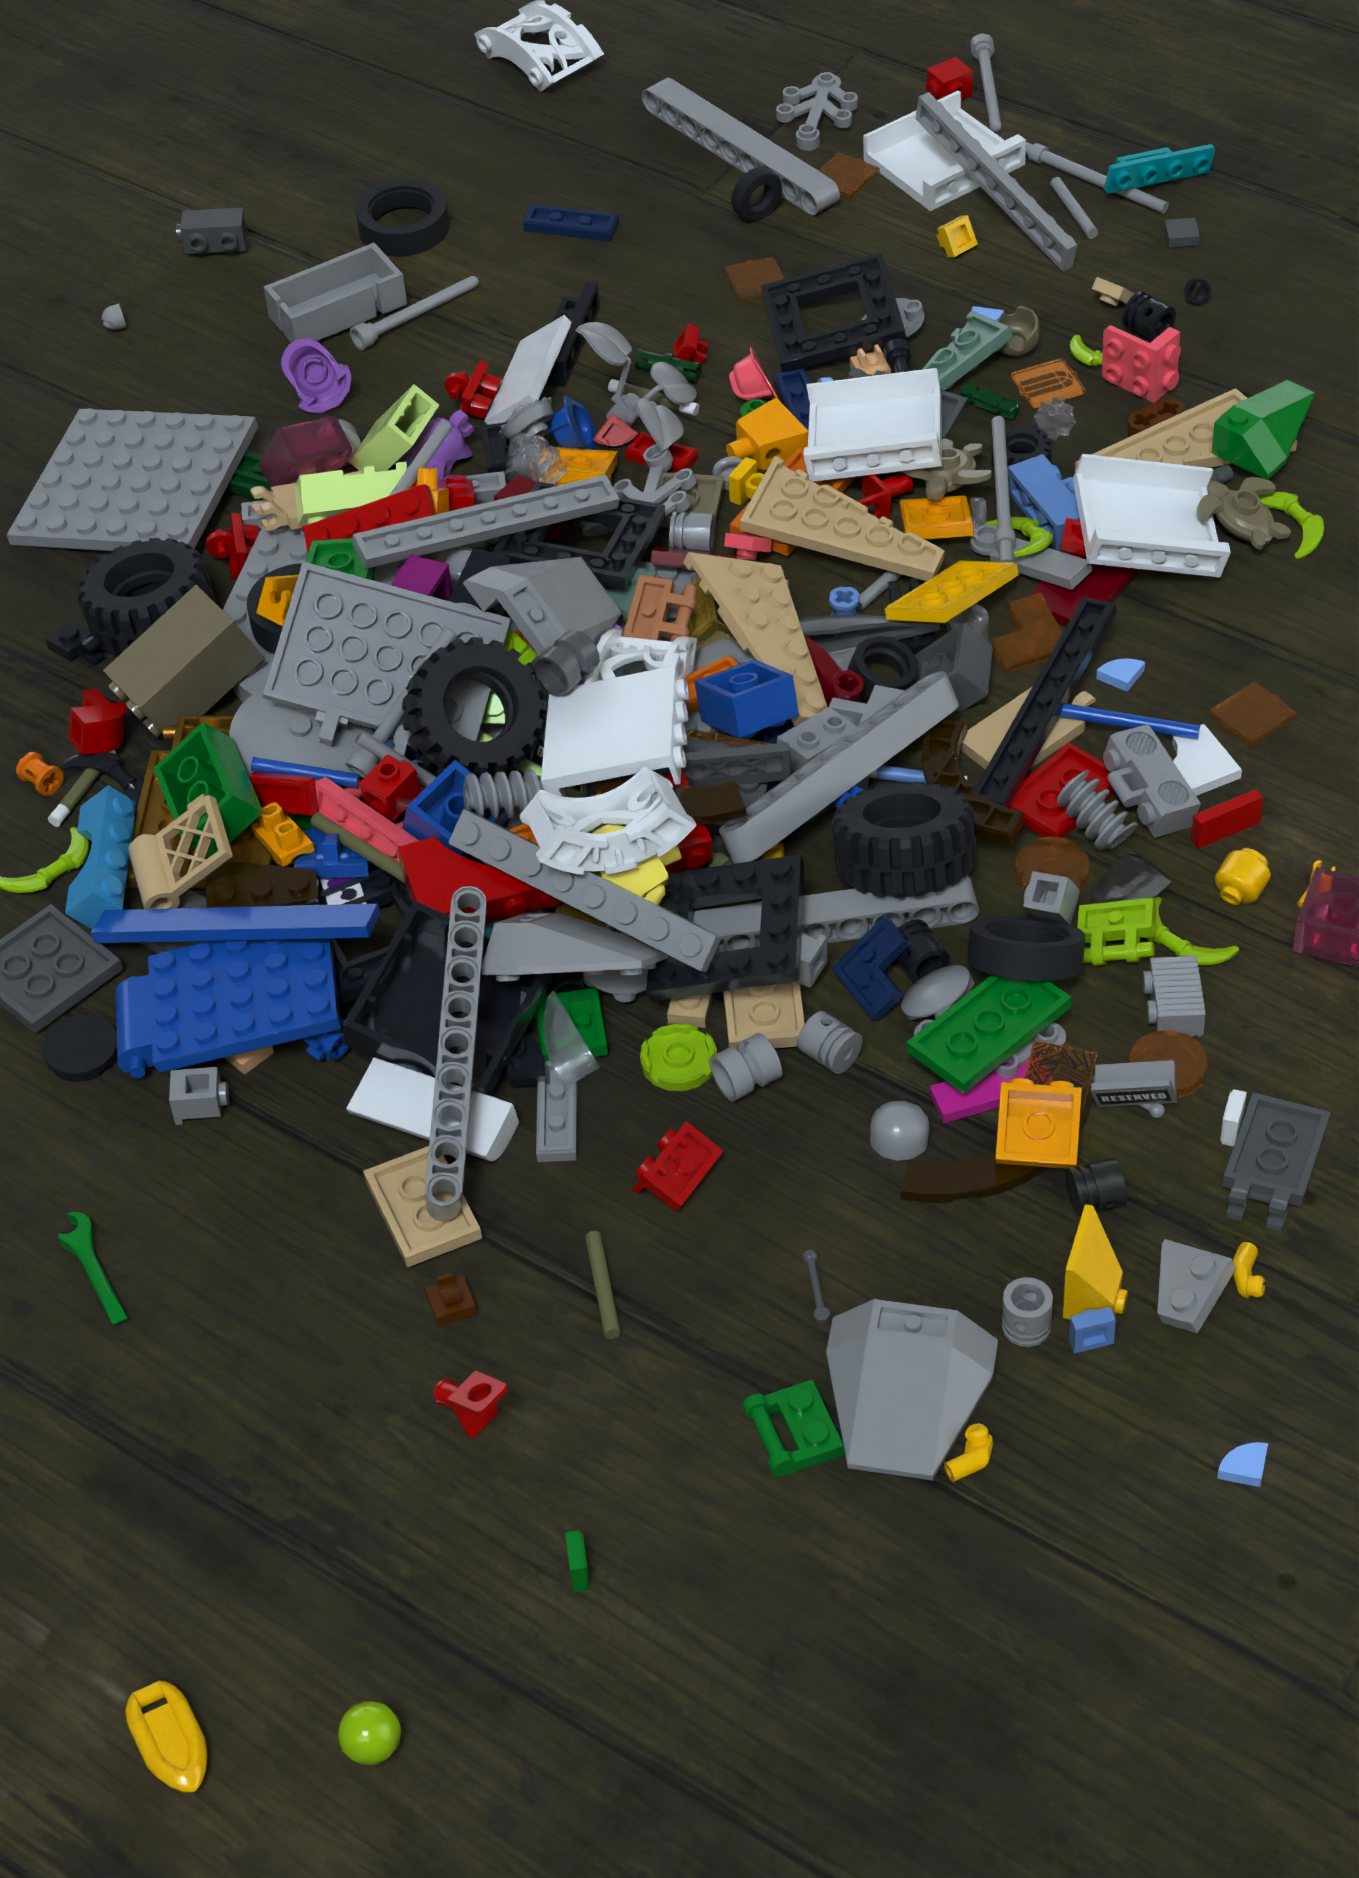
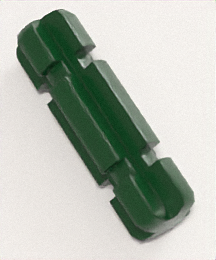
[960,382,1020,420]

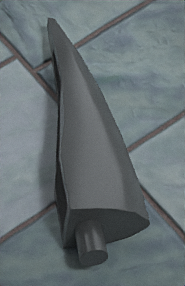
[800,615,940,653]

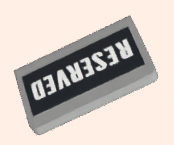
[1091,1060,1177,1107]

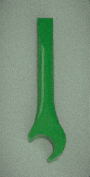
[58,1212,128,1325]

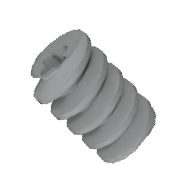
[463,770,544,819]
[1057,770,1138,851]

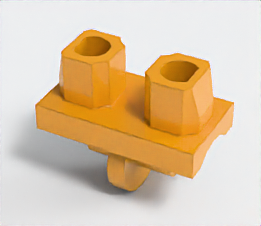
[252,802,315,867]

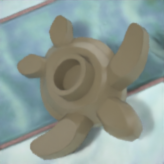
[901,439,992,502]
[1197,477,1291,550]

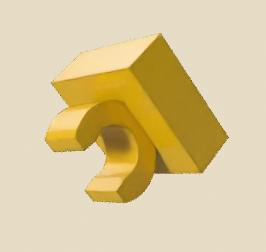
[936,215,978,257]
[728,457,765,505]

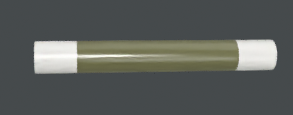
[608,379,700,416]
[48,750,116,827]

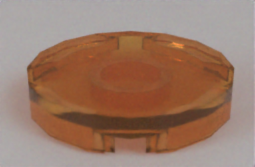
[1015,837,1090,890]
[1129,1030,1208,1099]

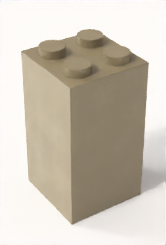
[103,585,264,743]

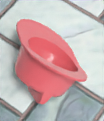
[729,347,779,402]

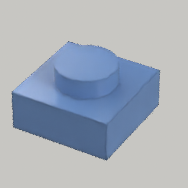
[1069,1307,1116,1354]

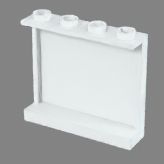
[863,91,1026,211]
[804,368,942,482]
[1073,454,1231,577]
[541,665,689,797]

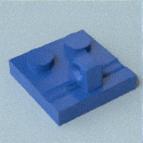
[294,828,372,878]

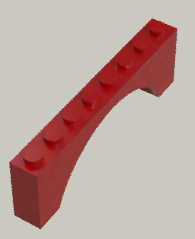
[398,770,712,925]

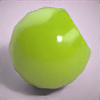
[337,1701,401,1765]

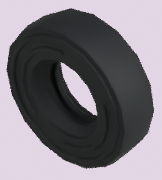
[731,167,782,222]

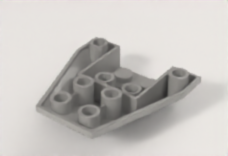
[463,557,622,698]
[482,913,669,981]
[826,1299,998,1481]

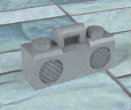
[1103,724,1201,838]

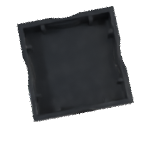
[343,900,552,1096]

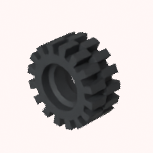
[991,424,1052,471]

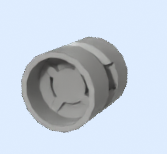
[709,1033,782,1102]

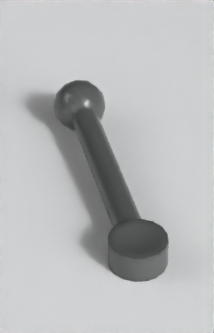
[802,1249,830,1325]

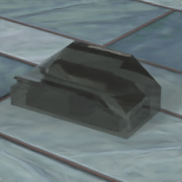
[1090,854,1172,904]

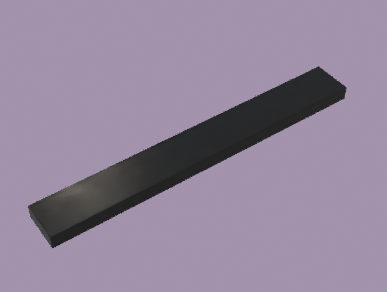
[974,597,1117,808]

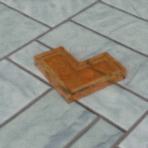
[990,592,1062,673]

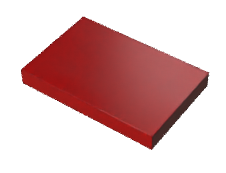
[1008,742,1116,845]

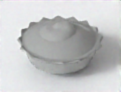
[499,397,554,444]

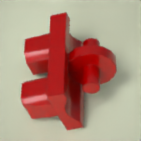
[445,360,502,420]
[206,513,259,578]

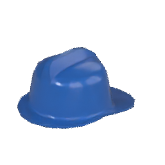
[548,396,597,450]

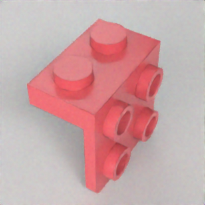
[1102,325,1181,403]

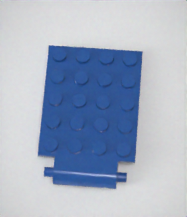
[115,939,341,1078]

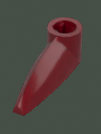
[804,635,864,707]

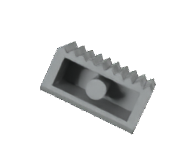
[1142,956,1205,1039]

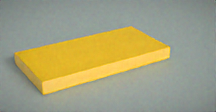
[885,561,1019,623]

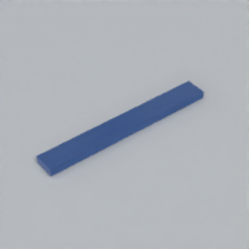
[91,904,381,943]

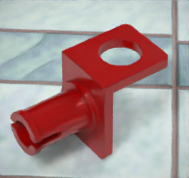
[857,472,913,519]
[433,1370,508,1438]

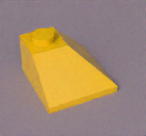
[1063,1204,1128,1319]

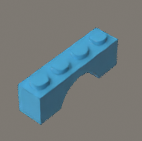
[65,785,136,929]

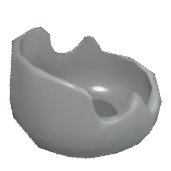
[870,1100,930,1161]

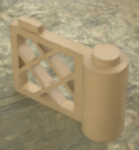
[128,794,233,909]

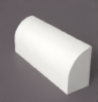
[346,1058,519,1161]

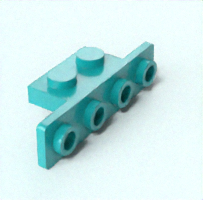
[1104,144,1215,194]

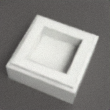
[1220,1089,1247,1147]

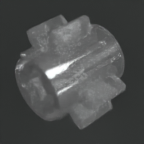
[1034,397,1076,440]

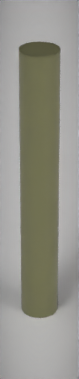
[585,1231,621,1339]

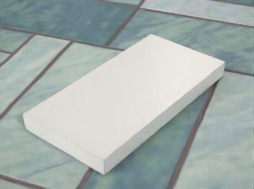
[484,315,572,425]

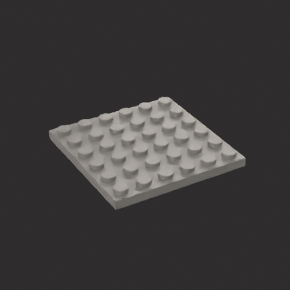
[7,408,258,551]

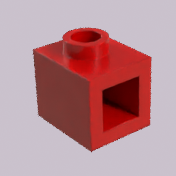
[925,57,973,100]
[359,754,422,821]

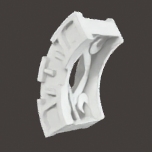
[474,0,604,92]
[584,629,697,684]
[520,766,696,875]

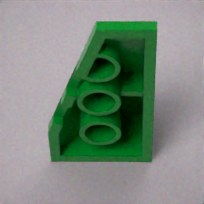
[1212,380,1315,480]

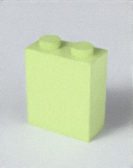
[349,384,439,472]

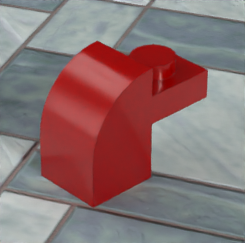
[69,689,126,755]

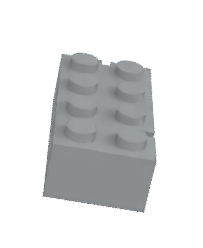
[263,243,407,343]

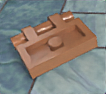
[623,575,698,642]

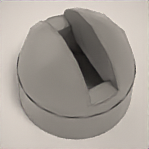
[101,303,127,331]

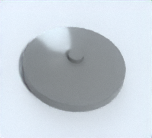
[229,687,373,789]

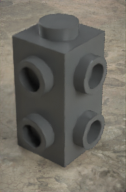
[176,207,248,254]

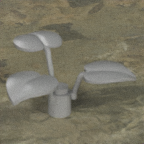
[575,322,697,452]

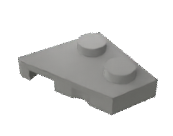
[1157,1239,1236,1334]

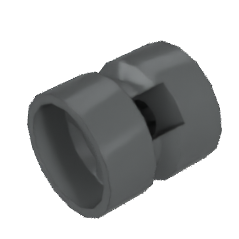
[532,630,600,696]

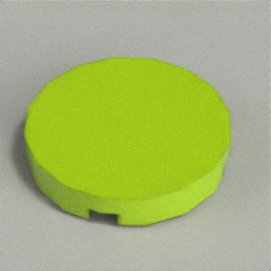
[640,1023,717,1091]

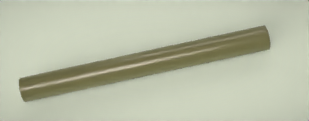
[310,813,406,884]

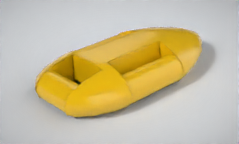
[125,1680,207,1792]

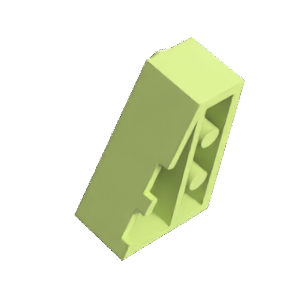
[294,462,407,525]

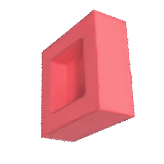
[724,533,772,557]

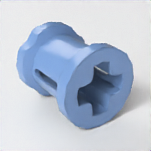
[829,587,860,615]

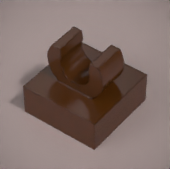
[425,1272,477,1328]

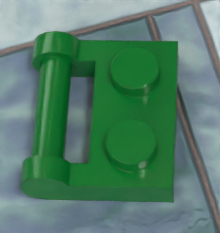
[533,988,608,1061]
[742,1379,844,1477]

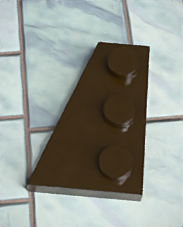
[205,858,320,908]

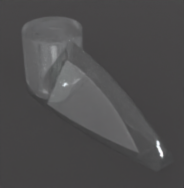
[543,991,600,1088]

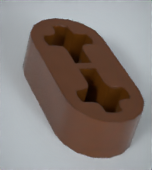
[1127,399,1185,437]

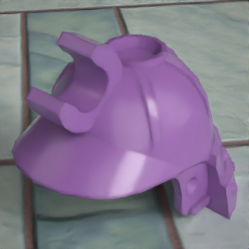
[281,338,351,413]
[398,410,474,479]

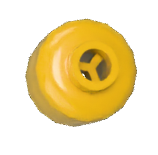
[1214,848,1271,906]

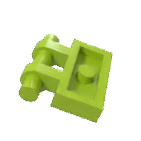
[1077,898,1157,966]

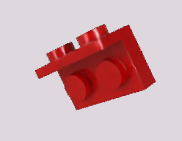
[632,1121,723,1212]

